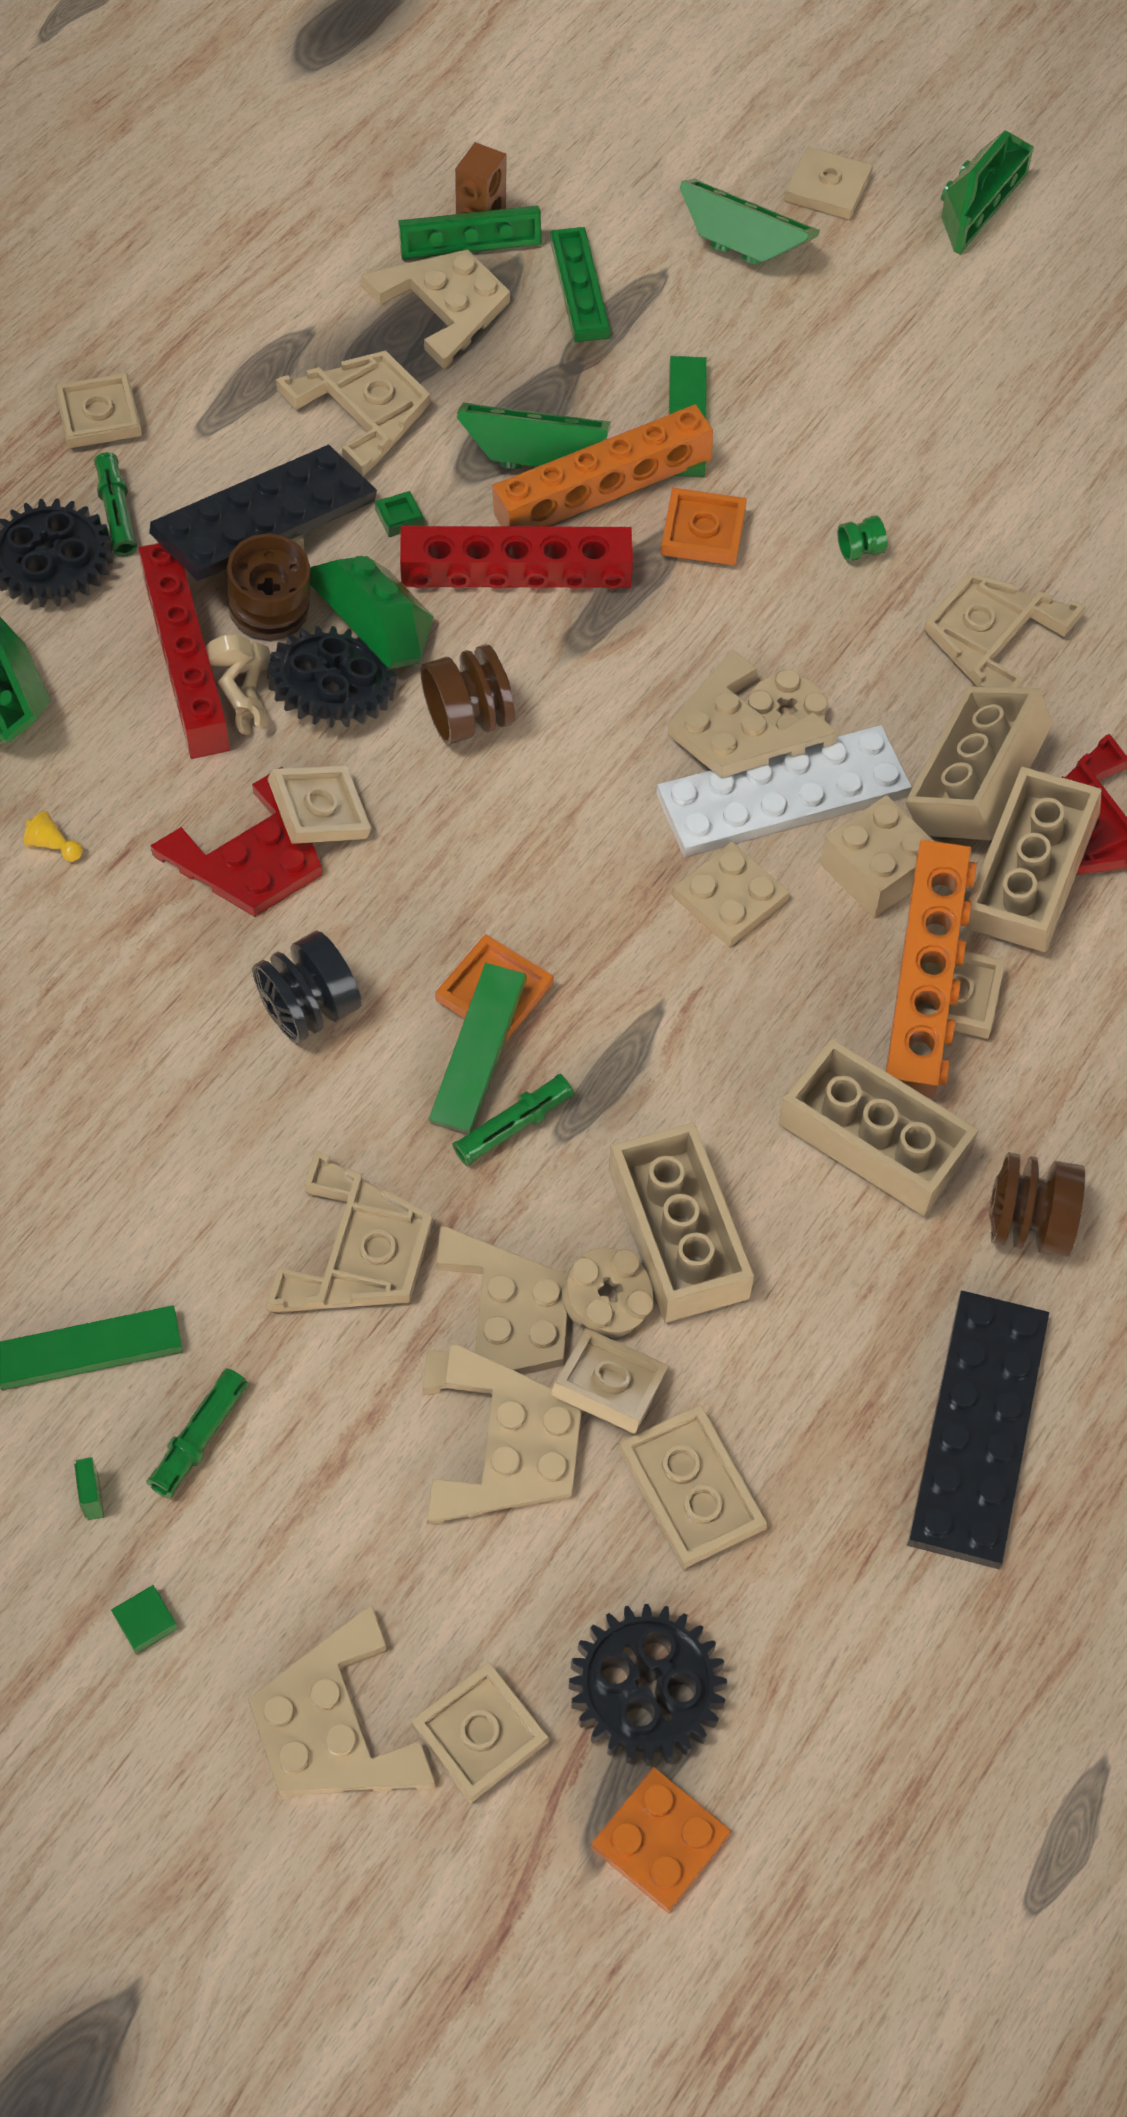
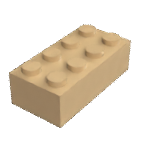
[905,686,1053,840]
[967,766,1101,953]
[778,1038,979,1217]
[608,1122,754,1323]

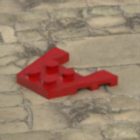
[1062,734,1127,875]
[150,766,322,917]

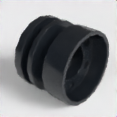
[252,930,362,1044]

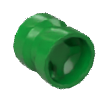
[837,515,887,562]

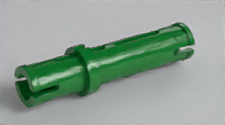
[94,452,137,557]
[452,1074,574,1166]
[146,1368,249,1498]

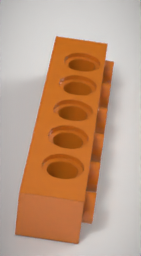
[492,404,713,526]
[885,839,977,1099]

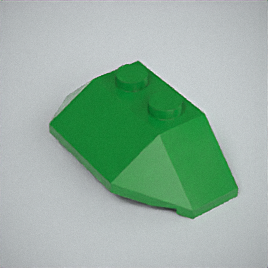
[941,130,1034,255]
[680,178,820,265]
[457,402,611,469]
[310,556,434,669]
[0,617,51,743]

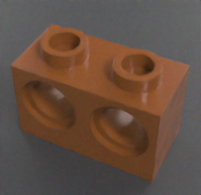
[455,142,507,214]

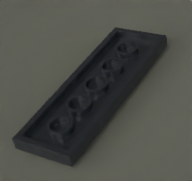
[149,444,377,581]
[907,1290,1049,1569]

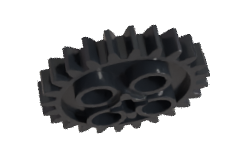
[0,498,113,607]
[267,626,397,728]
[568,1604,727,1766]

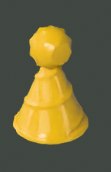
[23,811,83,862]

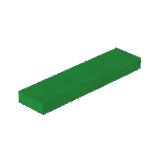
[398,205,542,259]
[550,227,610,343]
[668,356,707,477]
[429,962,527,1134]
[0,1305,183,1391]

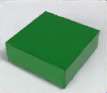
[375,491,424,537]
[74,1457,104,1520]
[111,1585,178,1654]

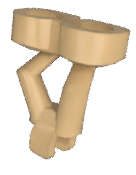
[207,634,270,735]

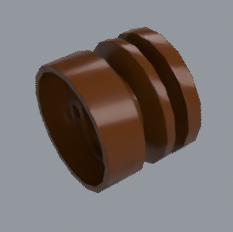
[227,533,311,641]
[420,644,515,745]
[989,1152,1085,1257]

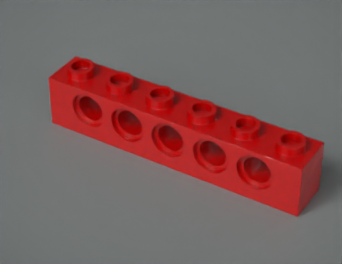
[400,526,633,589]
[138,543,230,759]

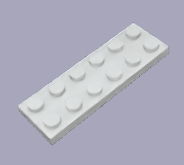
[656,725,912,857]

